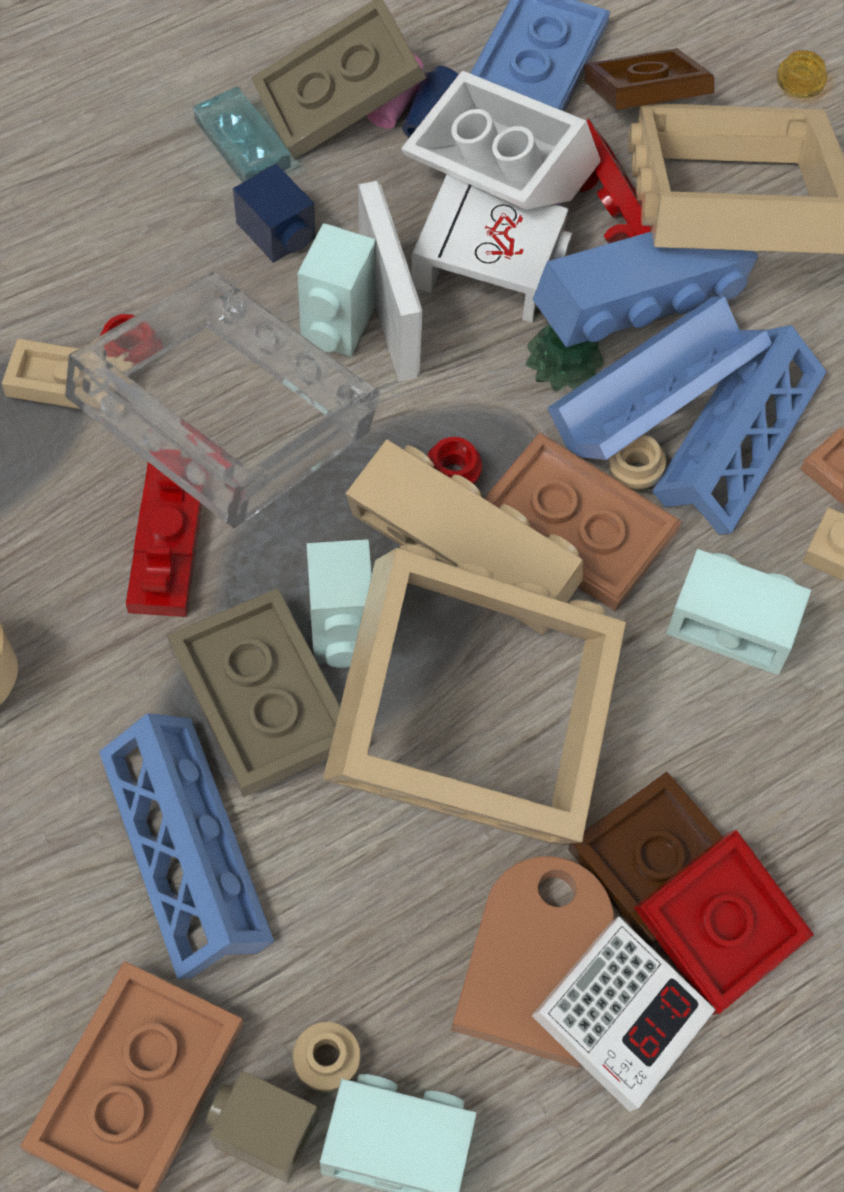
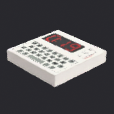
[531,917,715,1112]

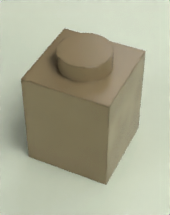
[206,1070,318,1183]

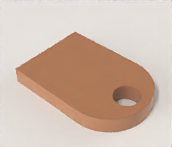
[451,856,614,1068]

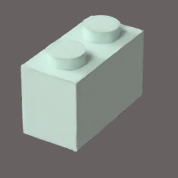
[297,223,376,357]
[306,539,372,668]
[666,549,811,675]
[320,1074,477,1192]

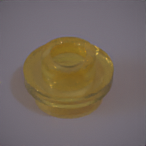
[776,50,827,98]

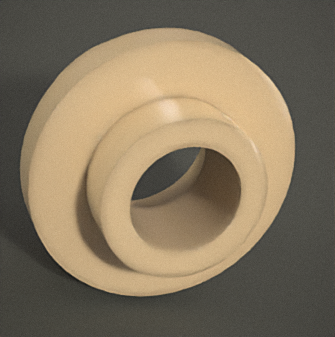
[609,434,666,489]
[293,1022,360,1092]

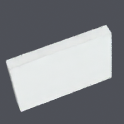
[358,181,423,382]

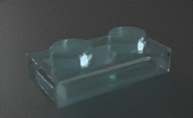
[193,86,291,182]

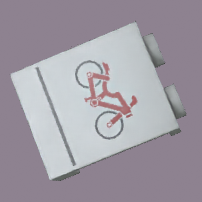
[411,174,573,323]

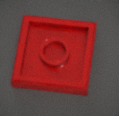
[634,829,814,1015]

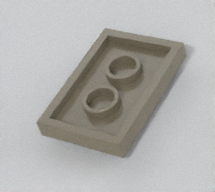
[251,0,426,160]
[167,588,340,797]

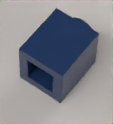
[233,164,316,263]

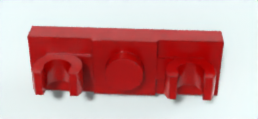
[579,119,651,244]
[126,445,208,617]

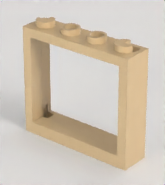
[627,103,844,254]
[323,545,626,845]

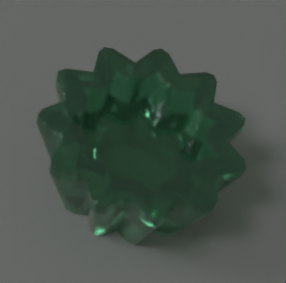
[525,322,604,391]

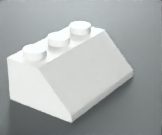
[401,71,601,210]

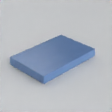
[470,0,610,112]

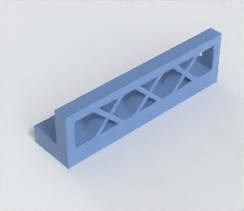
[547,296,773,460]
[652,325,827,535]
[99,713,274,979]

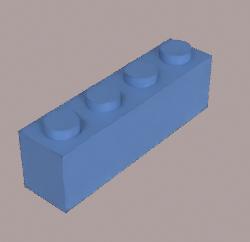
[533,232,758,347]

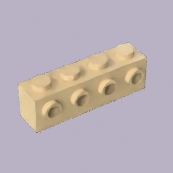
[346,439,583,636]

